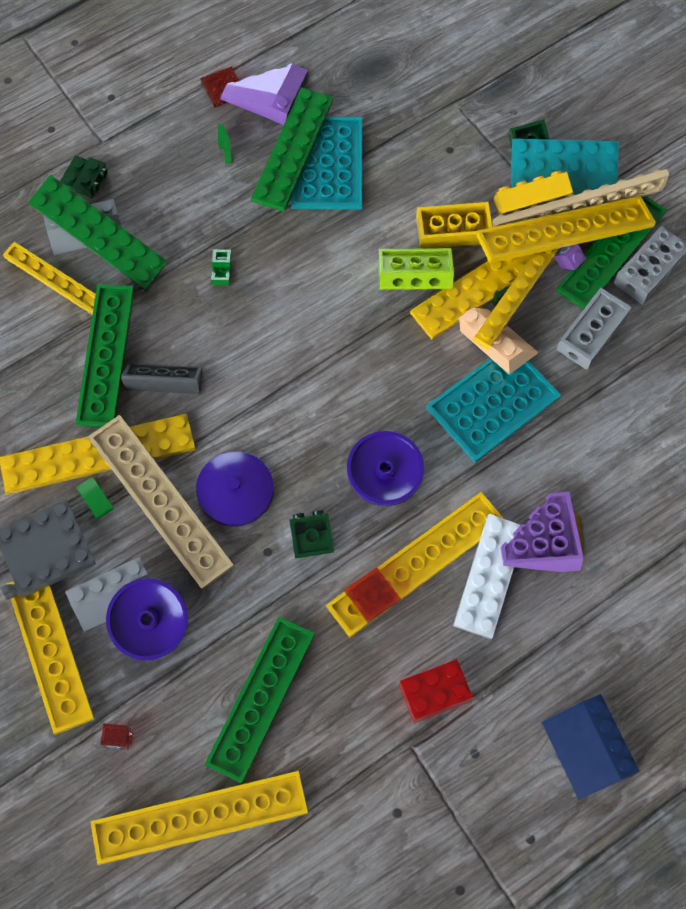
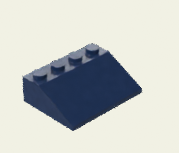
[541,694,640,800]

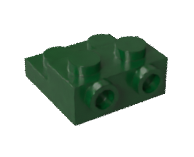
[60,155,108,198]
[289,510,334,559]

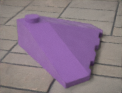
[221,64,308,125]
[500,492,584,572]

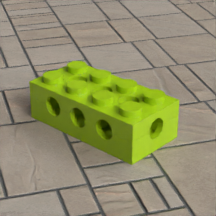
[378,248,454,290]

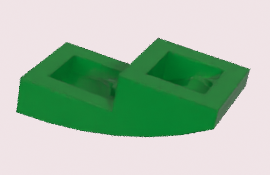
[218,124,232,163]
[211,249,231,285]
[76,477,114,520]

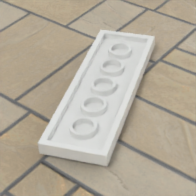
[453,514,520,639]

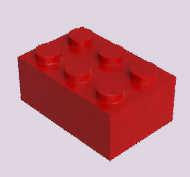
[399,659,473,724]

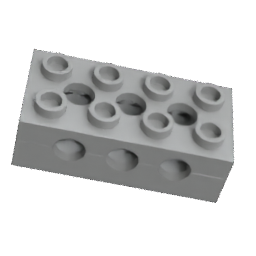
[614,226,686,305]
[556,288,632,370]

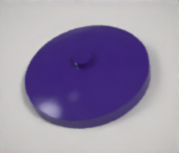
[347,431,424,506]
[196,452,274,527]
[106,579,188,660]

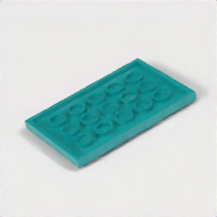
[291,117,362,210]
[511,139,619,195]
[426,358,561,463]

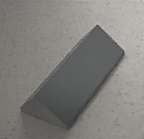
[121,363,202,394]

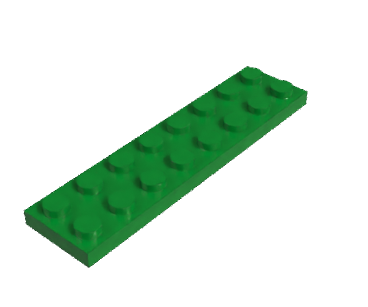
[251,87,333,212]
[28,174,168,291]
[556,196,667,310]
[75,284,135,428]
[204,616,315,784]

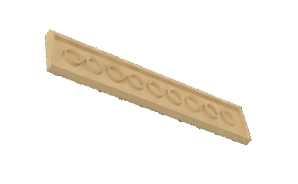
[492,169,669,227]
[88,415,234,590]

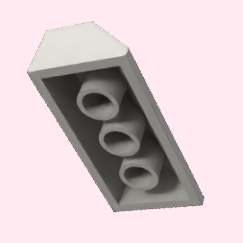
[43,199,121,257]
[65,557,150,633]

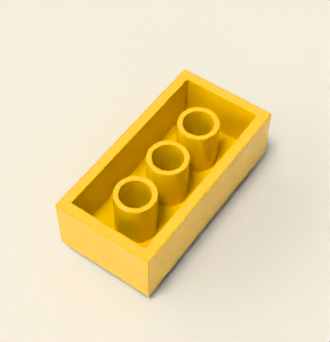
[493,171,573,216]
[416,202,492,249]

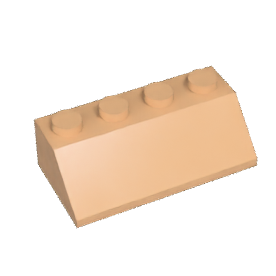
[459,308,538,375]

